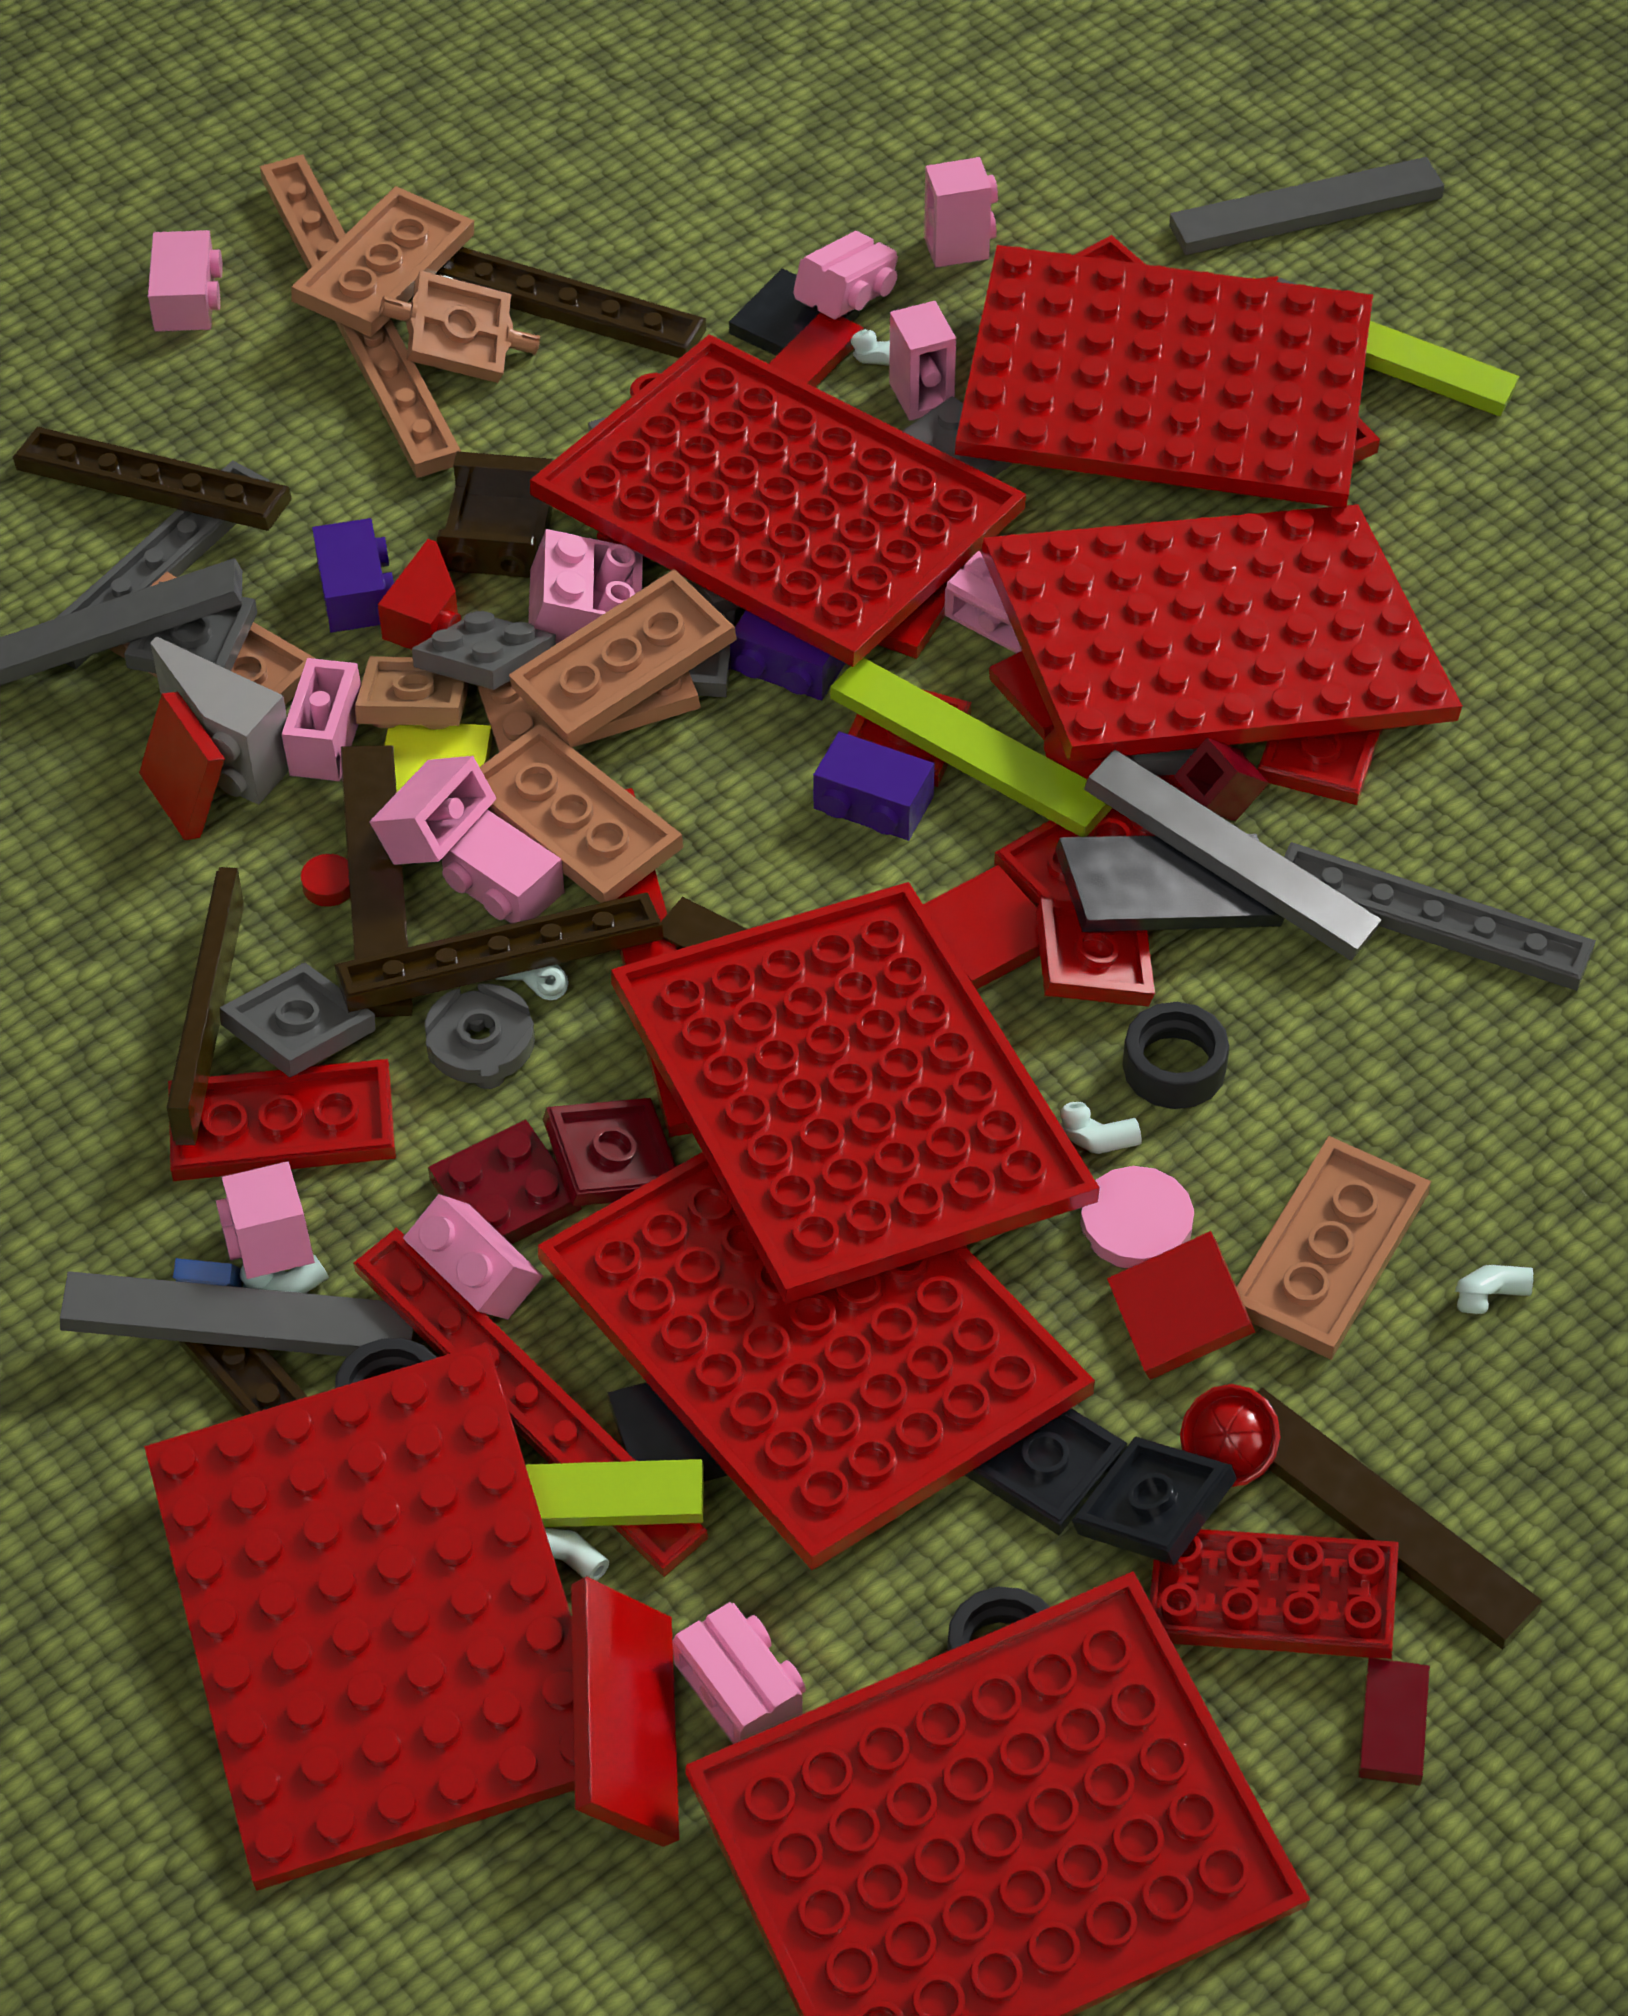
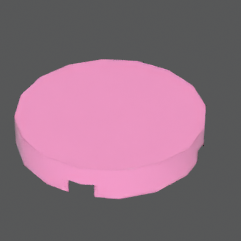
[1080,1166,1194,1268]

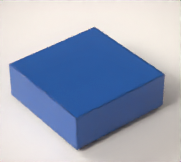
[173,1258,242,1287]

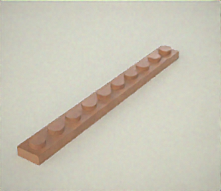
[260,154,461,478]

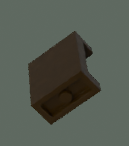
[437,451,554,578]

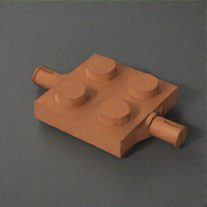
[379,271,540,383]

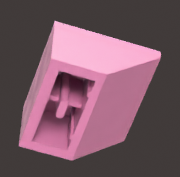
[529,529,643,644]

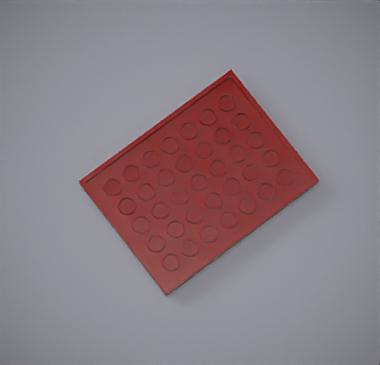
[955,245,1373,508]
[530,334,1027,667]
[981,504,1463,762]
[611,882,1100,1304]
[538,1152,1095,1570]
[144,1342,575,1891]
[685,1571,1311,2016]

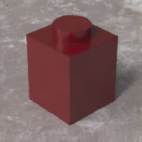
[1173,738,1269,822]

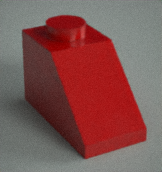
[378,539,461,650]

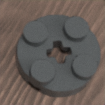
[425,984,535,1089]

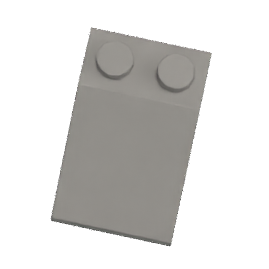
[150,636,289,805]

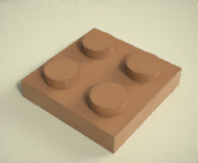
[355,656,470,729]

